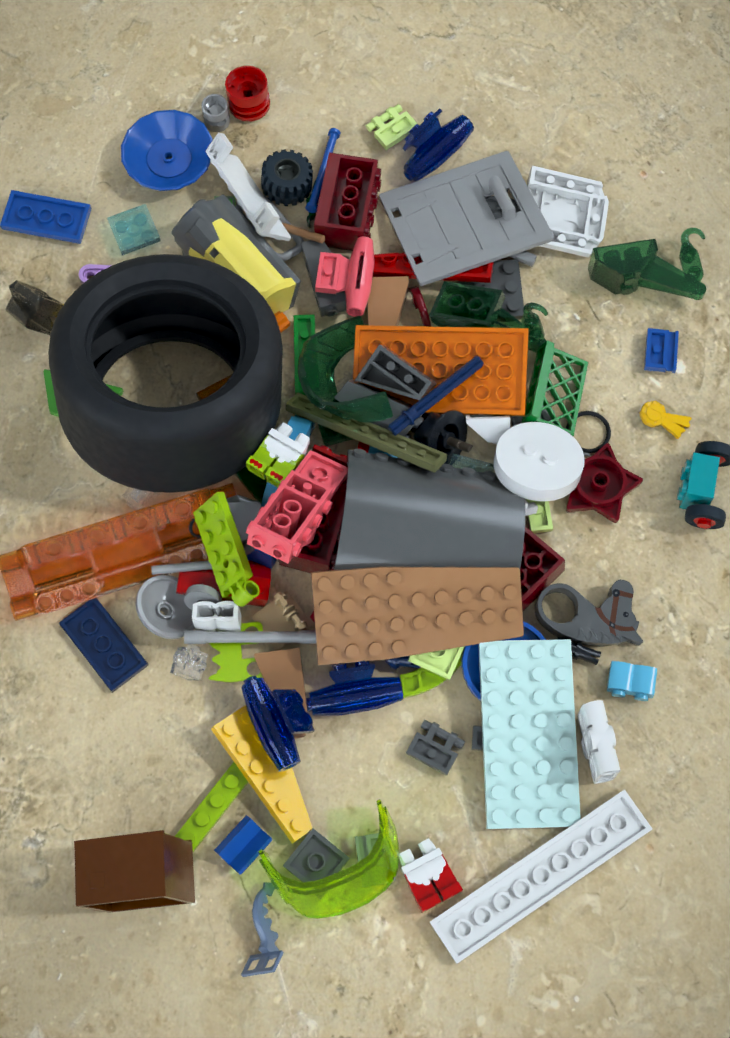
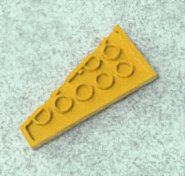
[211,692,312,844]

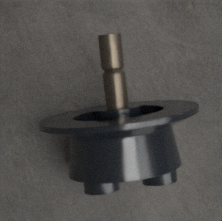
[414,410,473,465]

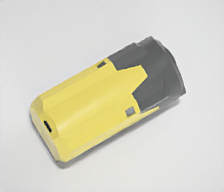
[172,194,301,314]

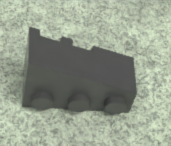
[355,344,437,400]

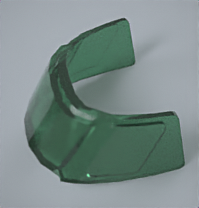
[298,316,393,422]

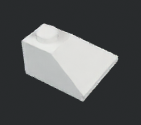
[465,414,510,445]

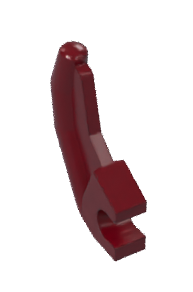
[408,286,431,327]

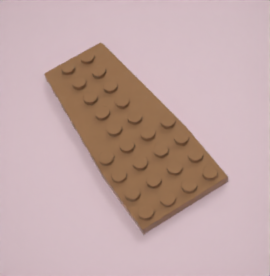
[311,566,524,665]

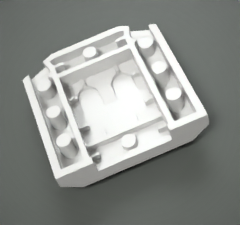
[527,166,609,258]

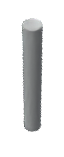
[151,560,212,575]

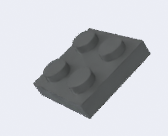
[283,828,350,896]

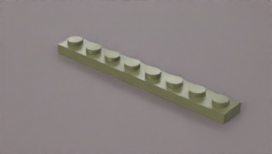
[286,393,447,473]

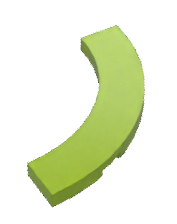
[400,647,465,699]

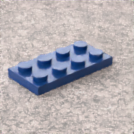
[0,190,92,244]

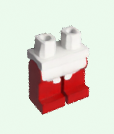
[398,838,463,913]

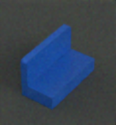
[214,815,272,875]

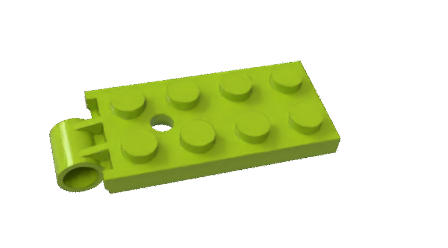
[193,492,260,607]

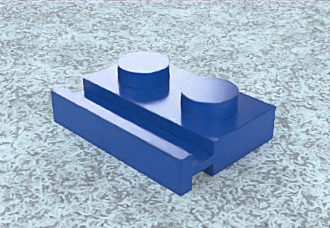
[644,328,679,373]

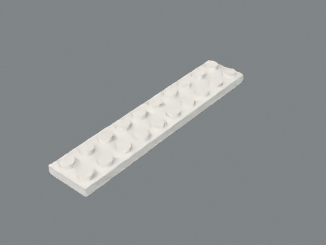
[430,790,652,964]

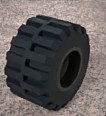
[261,149,313,206]

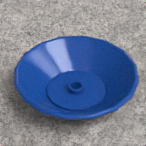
[121,110,213,191]

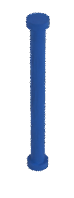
[305,128,341,213]

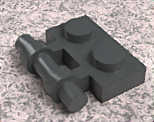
[406,719,465,776]

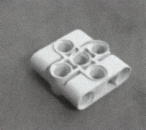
[577,700,621,784]

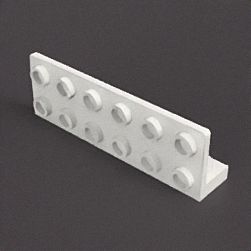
[205,132,291,241]

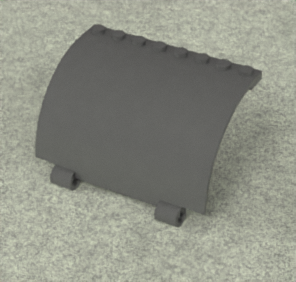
[334,449,525,570]

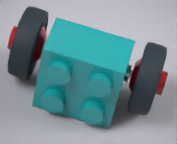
[677,441,730,529]

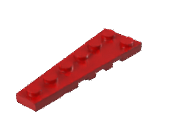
[373,252,494,283]

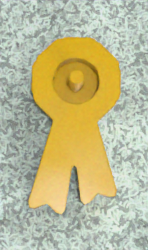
[639,400,692,439]

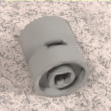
[202,94,230,132]

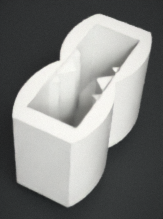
[192,601,242,632]

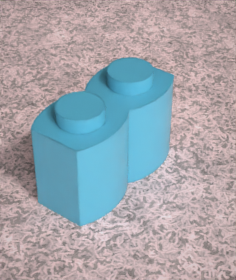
[607,661,657,701]

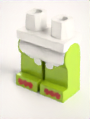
[246,422,310,488]

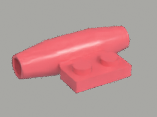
[315,236,374,317]

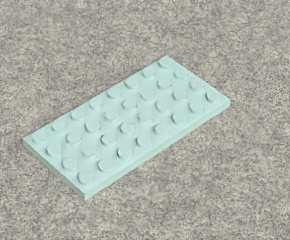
[479,639,581,829]

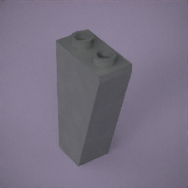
[301,240,346,317]
[334,379,424,438]

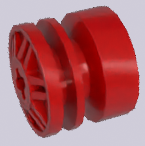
[225,66,270,122]

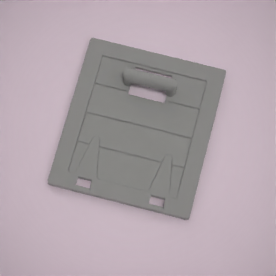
[379,151,554,286]

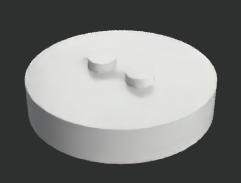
[494,422,584,501]

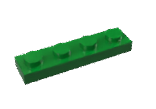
[293,314,317,396]

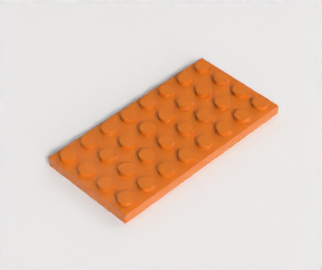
[353,325,529,416]

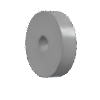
[184,584,222,610]

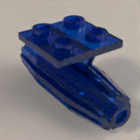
[402,108,474,182]
[306,661,403,716]
[241,675,315,772]

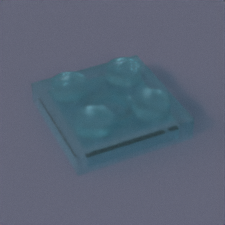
[107,204,161,255]

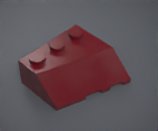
[520,526,565,612]

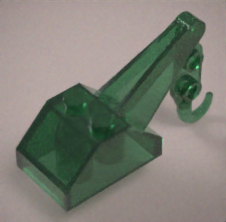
[588,227,706,300]
[429,281,548,353]

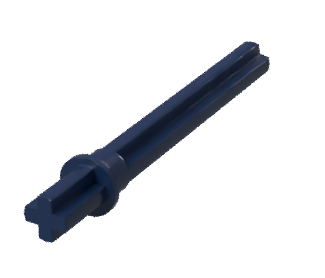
[388,356,484,436]

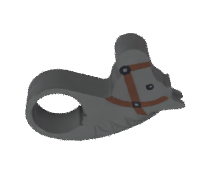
[535,579,643,646]

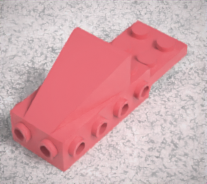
[246,450,348,564]

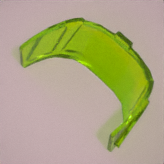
[258,800,400,919]

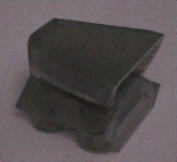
[6,280,63,335]

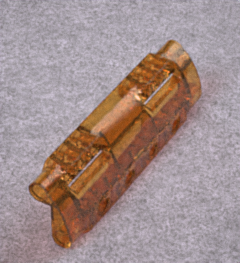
[0,483,236,621]

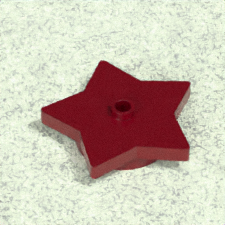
[566,443,643,523]

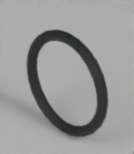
[566,411,611,453]

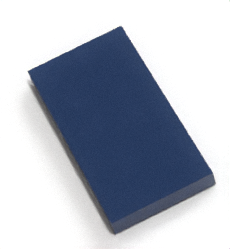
[59,596,148,693]

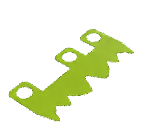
[208,601,263,682]

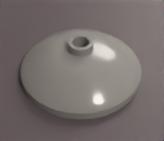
[135,575,195,639]

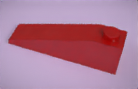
[176,560,271,607]

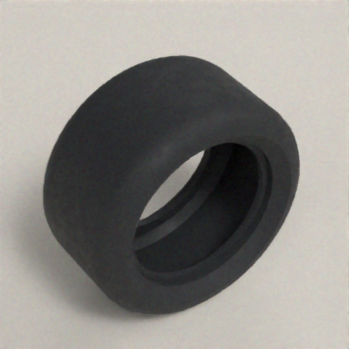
[48,254,283,493]

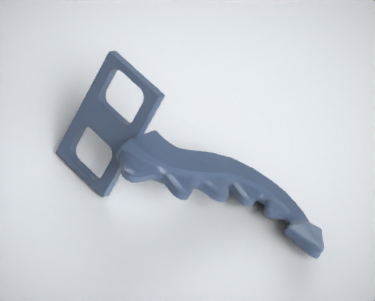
[241,882,284,977]

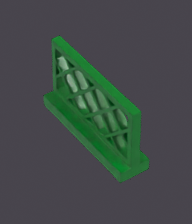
[522,340,588,436]

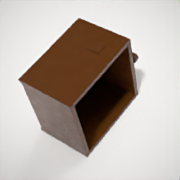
[74,830,195,913]

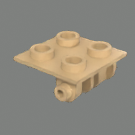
[251,591,313,651]

